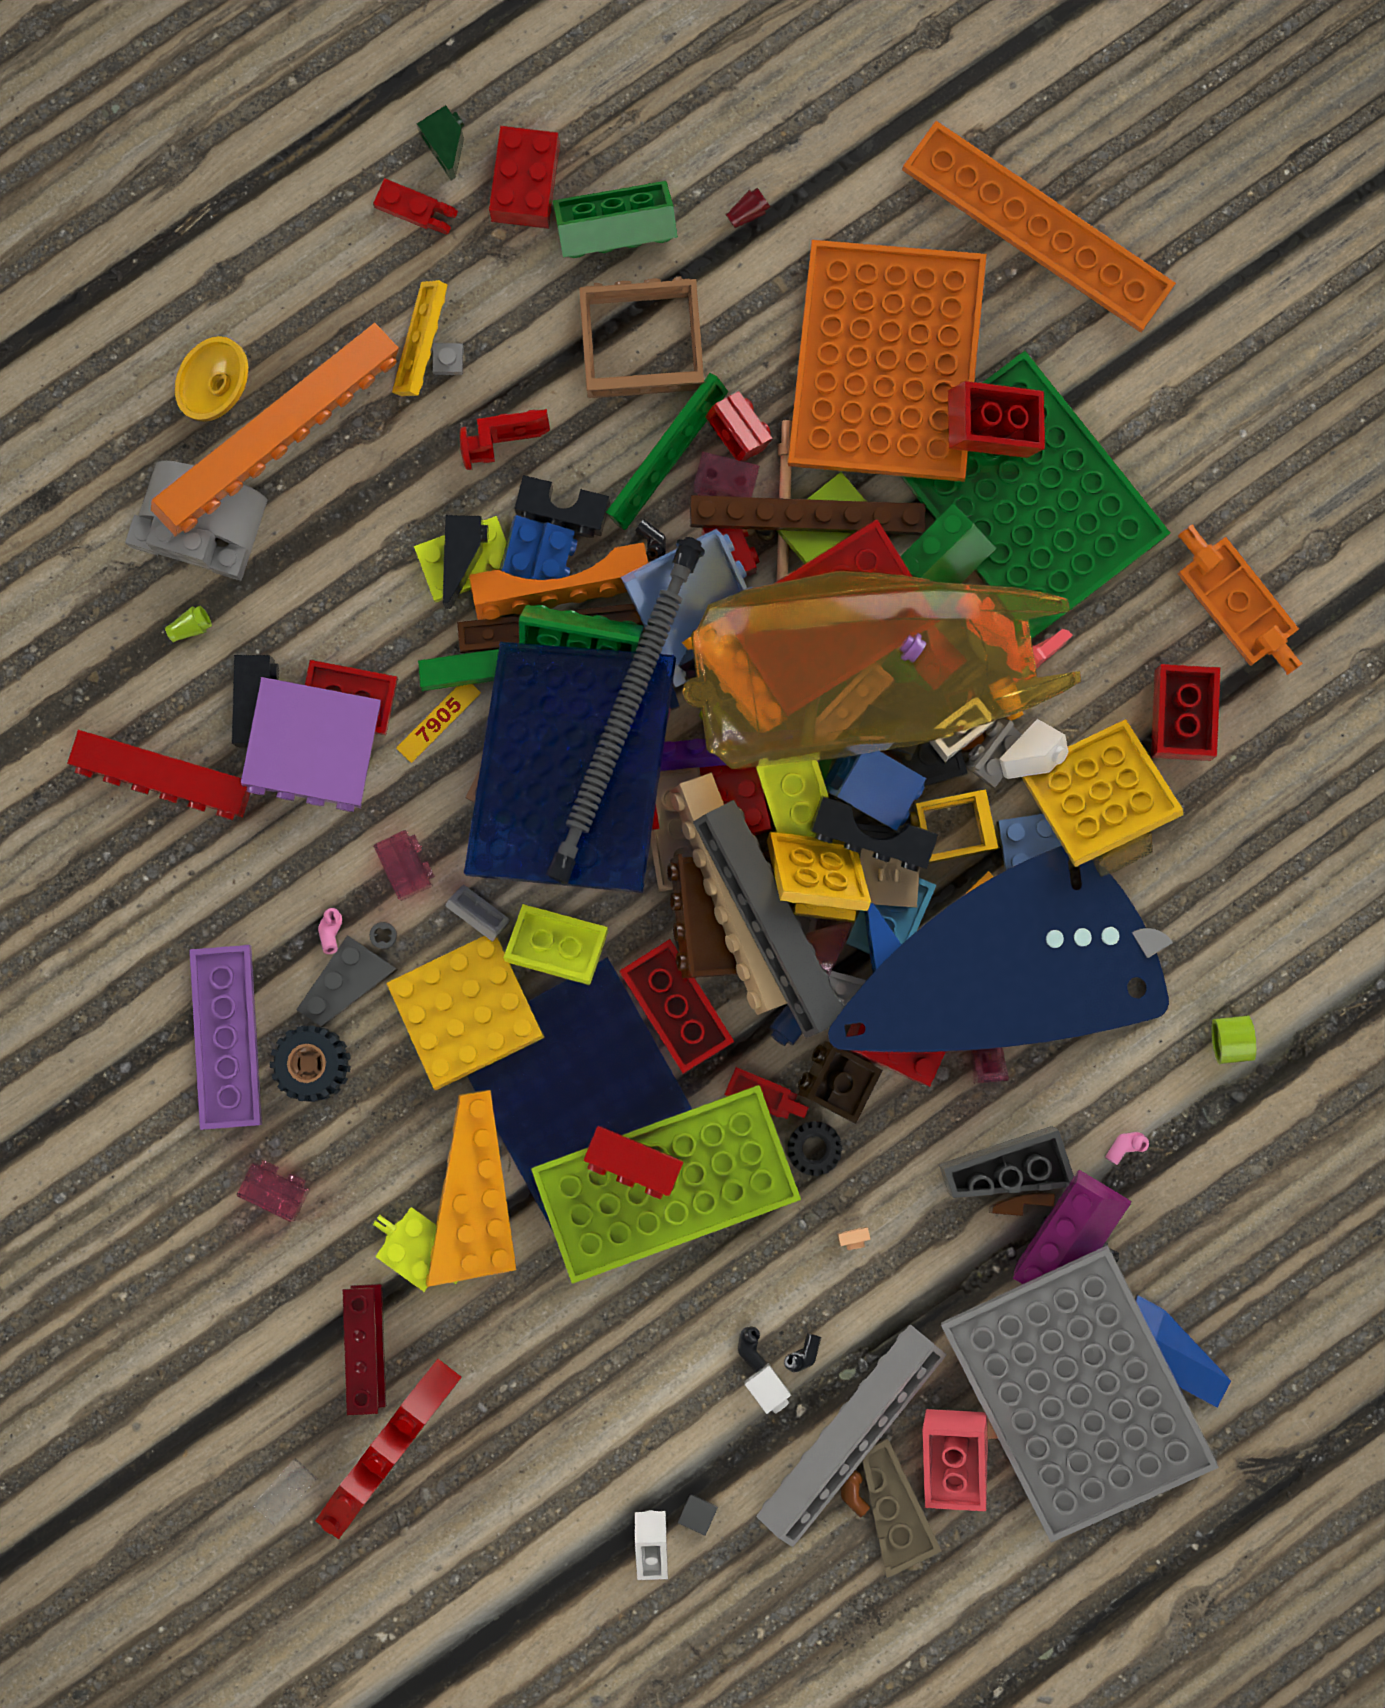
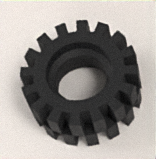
[787,1121,842,1176]

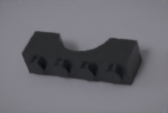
[810,795,938,872]

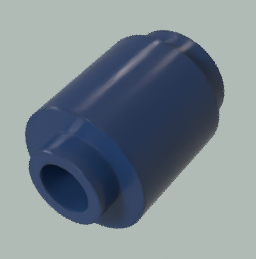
[770,1004,803,1046]

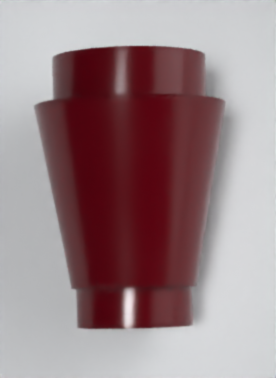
[725,188,770,229]

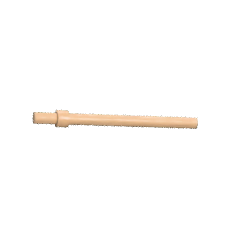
[776,420,792,582]

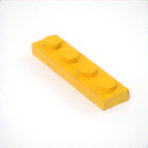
[392,280,448,396]

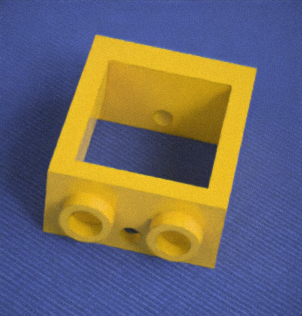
[910,789,998,864]

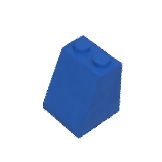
[824,736,926,831]

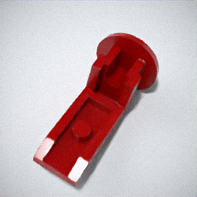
[459,409,550,470]

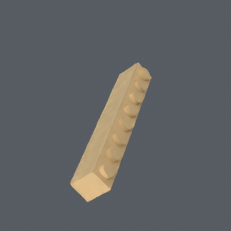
[670,773,787,1015]

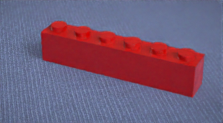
[67,730,251,820]

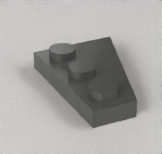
[296,935,398,1027]

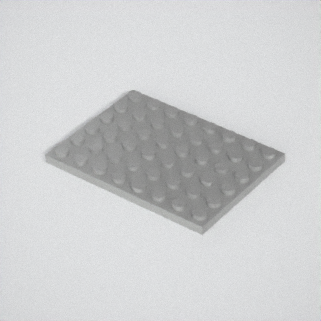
[941,1245,1219,1543]

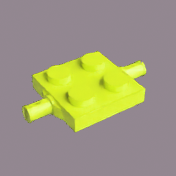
[373,1207,458,1292]

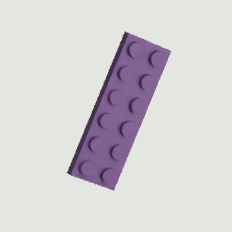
[190,945,262,1130]

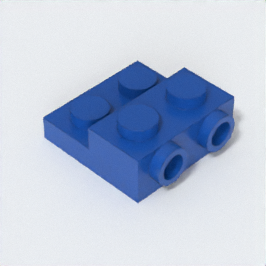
[500,515,578,580]

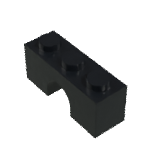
[514,475,610,538]

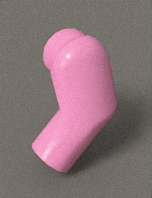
[318,908,342,954]
[1105,1132,1149,1165]

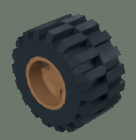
[270,1025,351,1102]

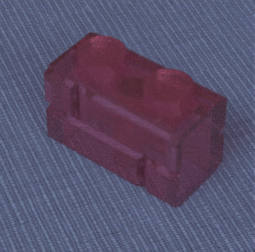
[373,830,435,901]
[237,1160,310,1222]

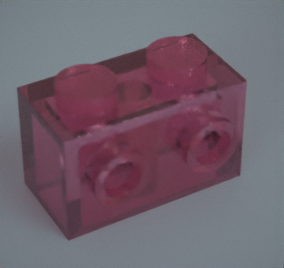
[694,452,760,497]

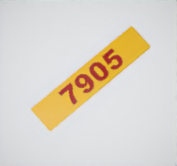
[396,684,481,763]

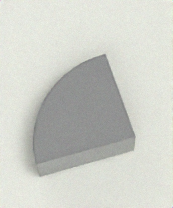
[1132,928,1173,958]

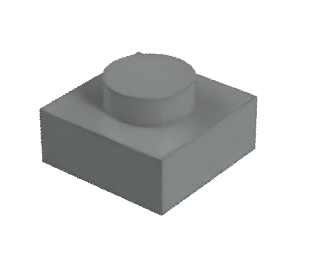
[433,343,464,375]

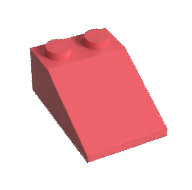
[922,1409,988,1511]

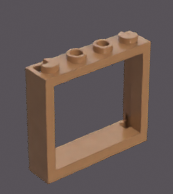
[579,276,704,398]

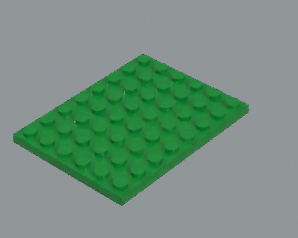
[900,351,1171,641]

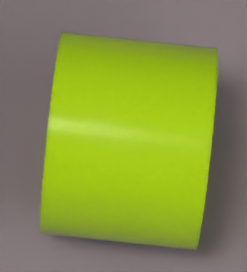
[1211,1016,1257,1064]

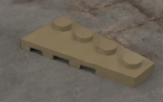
[862,1438,942,1578]

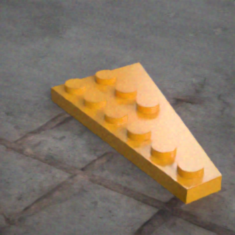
[426,1090,516,1287]

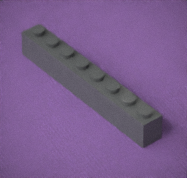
[693,800,844,1038]

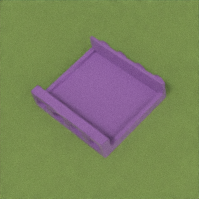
[241,677,381,812]

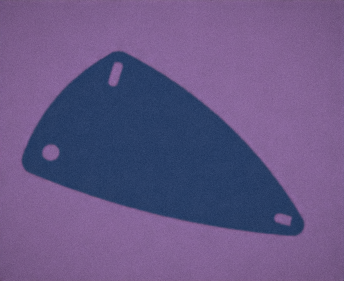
[828,846,1169,1052]

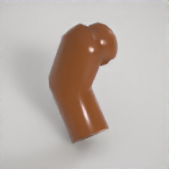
[841,1470,871,1518]

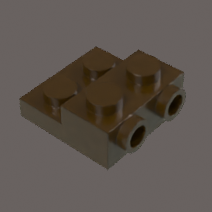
[798,1041,883,1124]

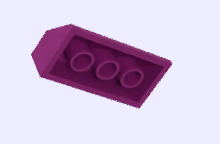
[1013,1170,1132,1284]

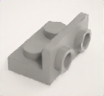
[965,719,1022,788]

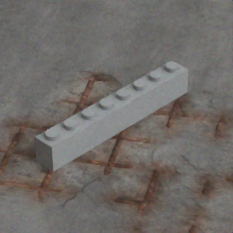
[756,1324,947,1547]

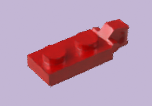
[724,1067,809,1119]

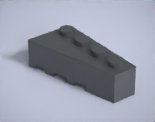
[939,1126,1074,1198]

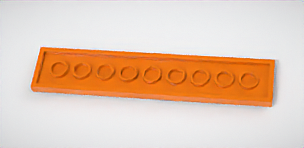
[902,121,1176,333]

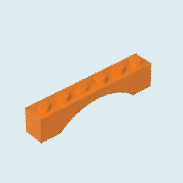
[469,542,648,620]

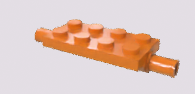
[1178,524,1303,675]

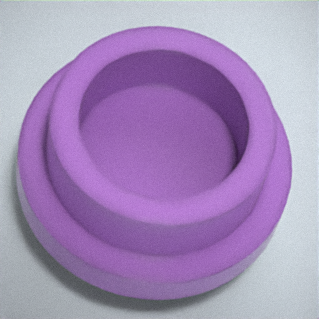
[899,633,926,663]

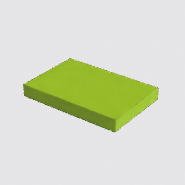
[776,472,867,564]

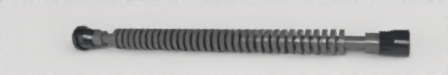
[545,537,705,884]

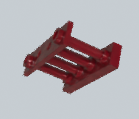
[342,1284,387,1415]

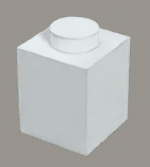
[744,1363,791,1414]

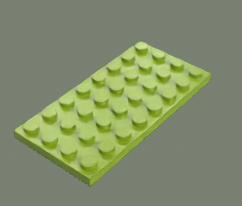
[531,1085,801,1284]

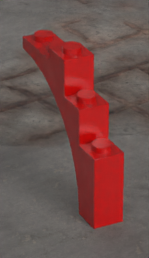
[315,1359,462,1540]

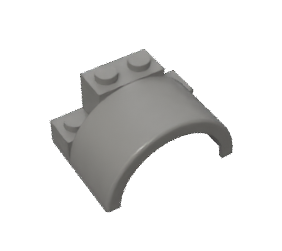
[125,461,268,581]

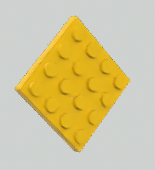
[1021,719,1183,867]
[386,936,544,1091]

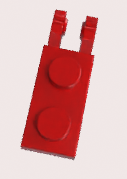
[373,178,458,235]

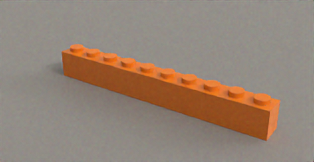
[151,323,399,537]

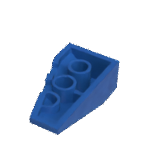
[1135,1295,1231,1408]

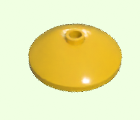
[175,336,248,422]

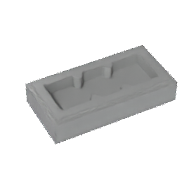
[445,884,510,942]

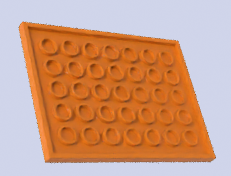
[788,240,987,482]

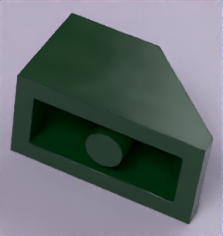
[416,105,465,181]

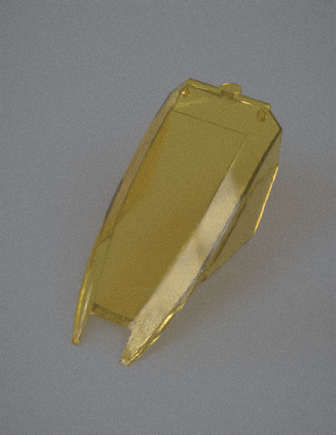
[683,571,1081,769]

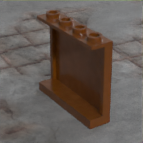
[667,850,775,979]

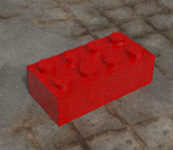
[619,939,734,1074]

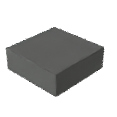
[678,1493,718,1536]

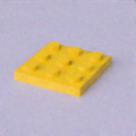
[767,832,871,911]

